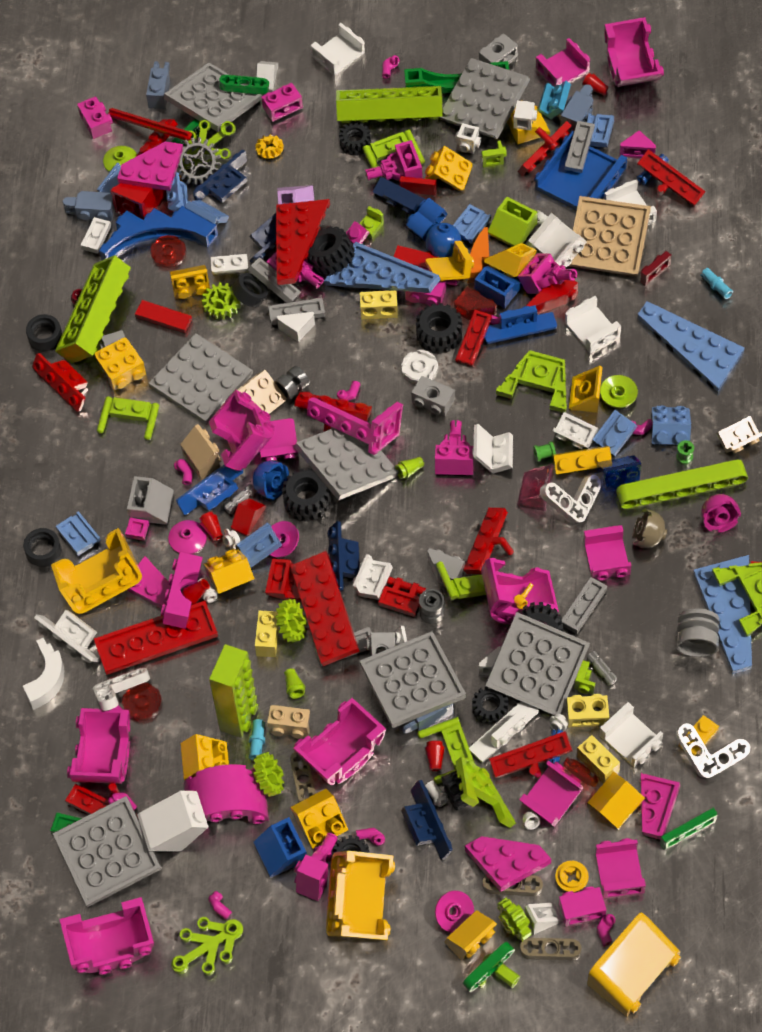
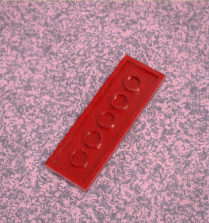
[290,551,360,666]
[94,601,218,675]

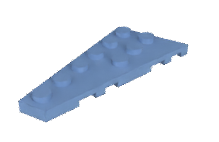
[324,242,441,293]
[638,301,745,392]
[693,555,752,674]

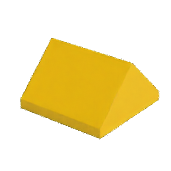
[569,366,602,413]
[587,772,645,829]

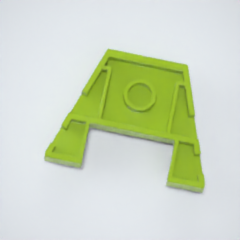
[496,350,567,413]
[712,562,762,637]
[455,757,516,828]

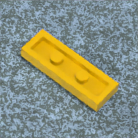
[553,446,612,474]

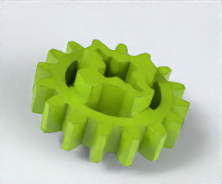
[202,282,241,320]
[275,599,307,642]
[253,752,284,797]
[497,897,532,942]

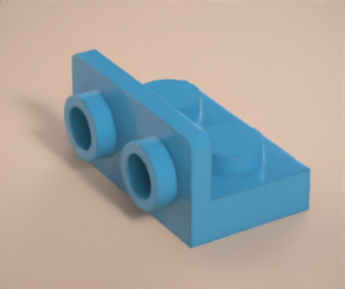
[538,81,571,119]

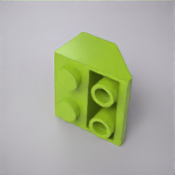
[488,197,538,246]

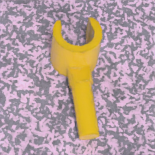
[514,583,534,609]

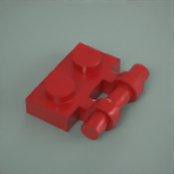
[378,577,426,617]

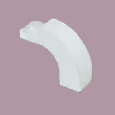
[23,638,64,710]

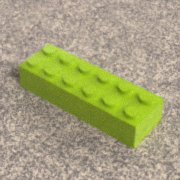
[336,86,443,123]
[55,255,131,364]
[209,644,258,738]

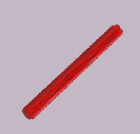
[108,108,192,141]

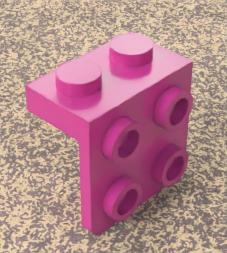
[260,418,299,461]

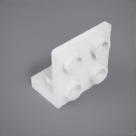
[472,424,513,474]

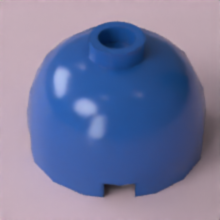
[425,223,461,258]
[253,460,289,500]

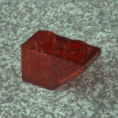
[454,287,497,321]

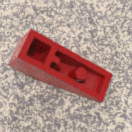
[526,280,578,315]

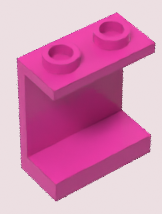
[535,38,590,87]
[583,525,632,581]
[519,761,583,827]
[595,838,646,899]

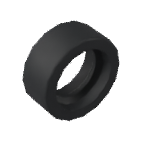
[232,273,268,307]
[26,314,62,350]
[23,528,61,566]

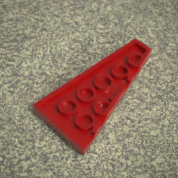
[276,199,330,285]

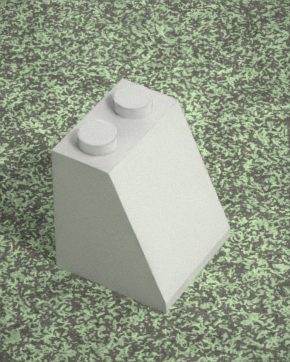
[137,791,209,851]

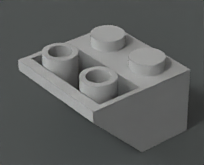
[127,476,174,525]

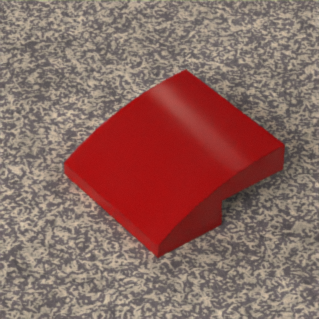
[265,559,302,602]

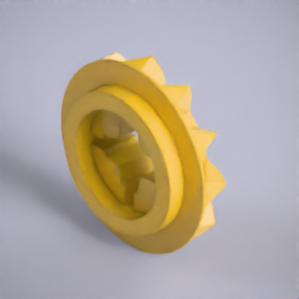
[255,134,284,159]
[555,861,589,892]

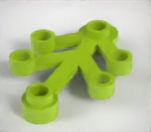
[183,120,236,170]
[171,917,243,976]

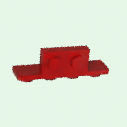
[32,353,88,412]

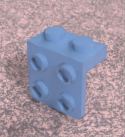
[652,405,691,445]

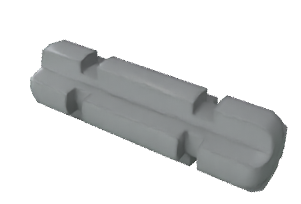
[224,484,256,514]
[587,651,617,686]

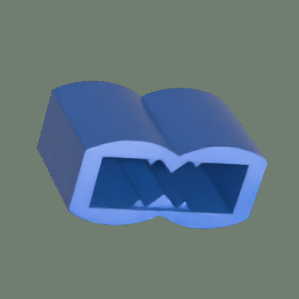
[406,198,447,241]

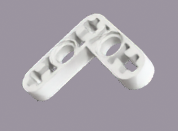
[540,475,601,524]
[93,668,150,711]
[676,724,750,778]

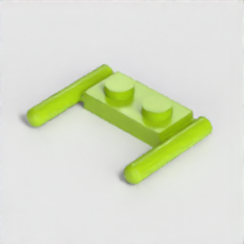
[362,130,425,180]
[97,396,160,440]
[436,561,486,600]
[417,717,474,784]

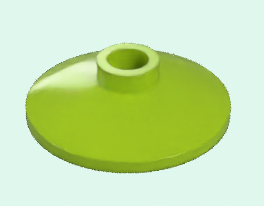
[103,146,137,172]
[600,375,638,408]

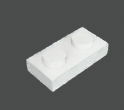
[81,217,111,254]

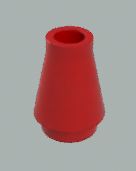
[582,73,609,96]
[199,511,223,541]
[182,579,210,605]
[425,741,445,772]

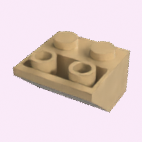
[180,424,221,481]

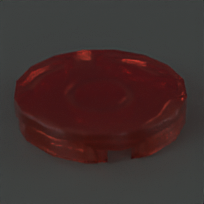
[150,235,187,268]
[122,683,162,721]
[563,757,600,787]

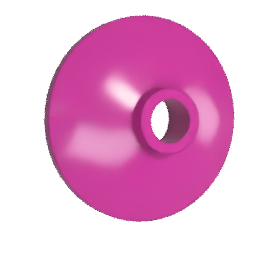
[168,520,207,554]
[270,521,299,558]
[435,890,474,933]

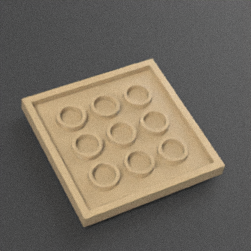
[569,196,651,277]

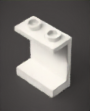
[311,23,365,76]
[604,180,657,224]
[528,213,587,268]
[565,296,621,354]
[599,702,663,767]

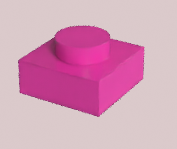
[346,221,370,244]
[125,517,149,541]

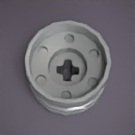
[676,608,720,657]

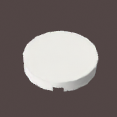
[401,350,438,384]

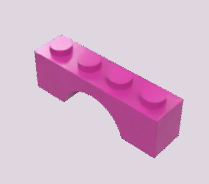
[160,552,203,629]

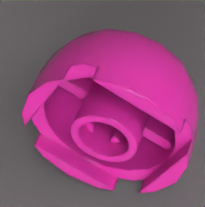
[701,494,741,532]

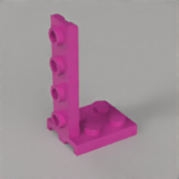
[307,398,403,455]

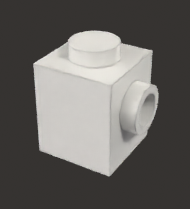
[514,100,537,130]

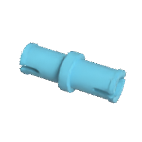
[700,268,733,299]
[249,719,265,761]

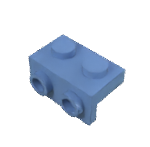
[166,172,188,211]

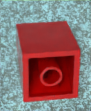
[111,183,167,220]

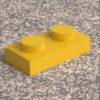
[678,715,719,757]

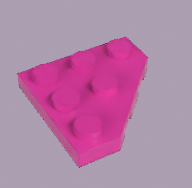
[117,141,183,191]
[465,836,551,892]

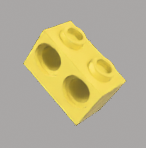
[360,290,398,320]
[255,611,279,657]
[566,694,609,728]
[576,735,620,784]

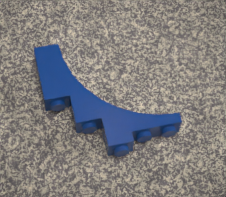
[99,206,218,261]

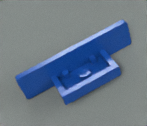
[485,305,557,344]
[176,465,244,515]

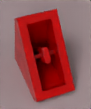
[231,498,266,537]

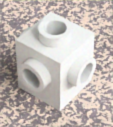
[455,123,481,154]

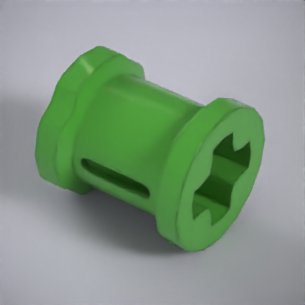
[676,440,694,465]
[533,441,556,462]

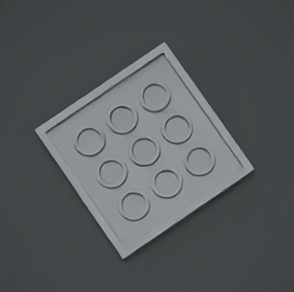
[439,58,530,139]
[164,63,262,132]
[149,333,253,424]
[294,428,399,500]
[485,612,590,715]
[360,631,466,728]
[53,796,162,907]

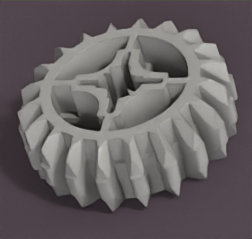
[177,137,221,186]

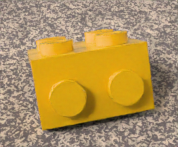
[425,146,472,191]
[425,241,474,281]
[95,338,146,391]

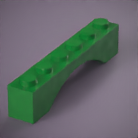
[404,61,509,93]

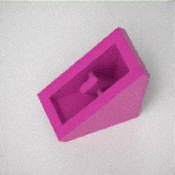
[619,130,656,158]

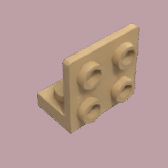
[237,370,287,414]

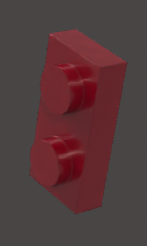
[640,251,672,286]

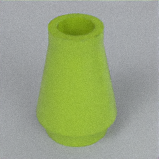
[395,457,424,479]
[284,668,306,699]

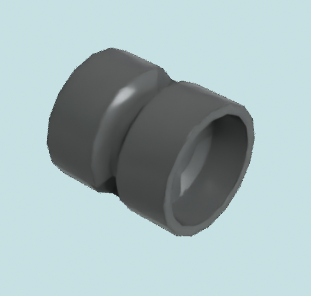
[274,366,310,400]
[419,589,444,624]

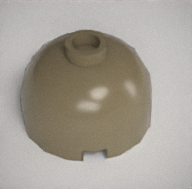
[632,508,667,548]

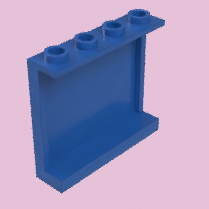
[534,131,627,210]

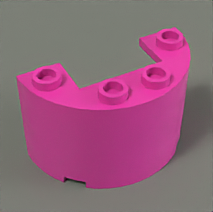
[604,17,664,87]
[209,389,275,470]
[481,558,559,625]
[294,698,386,785]
[67,708,130,784]
[183,764,269,829]
[60,897,154,975]

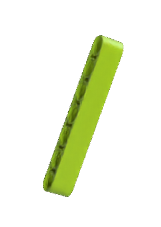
[616,460,748,509]

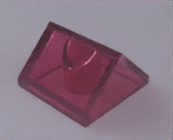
[517,464,554,511]

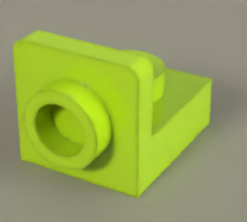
[482,140,507,168]
[359,206,384,238]
[574,660,595,694]

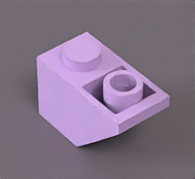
[277,185,314,204]

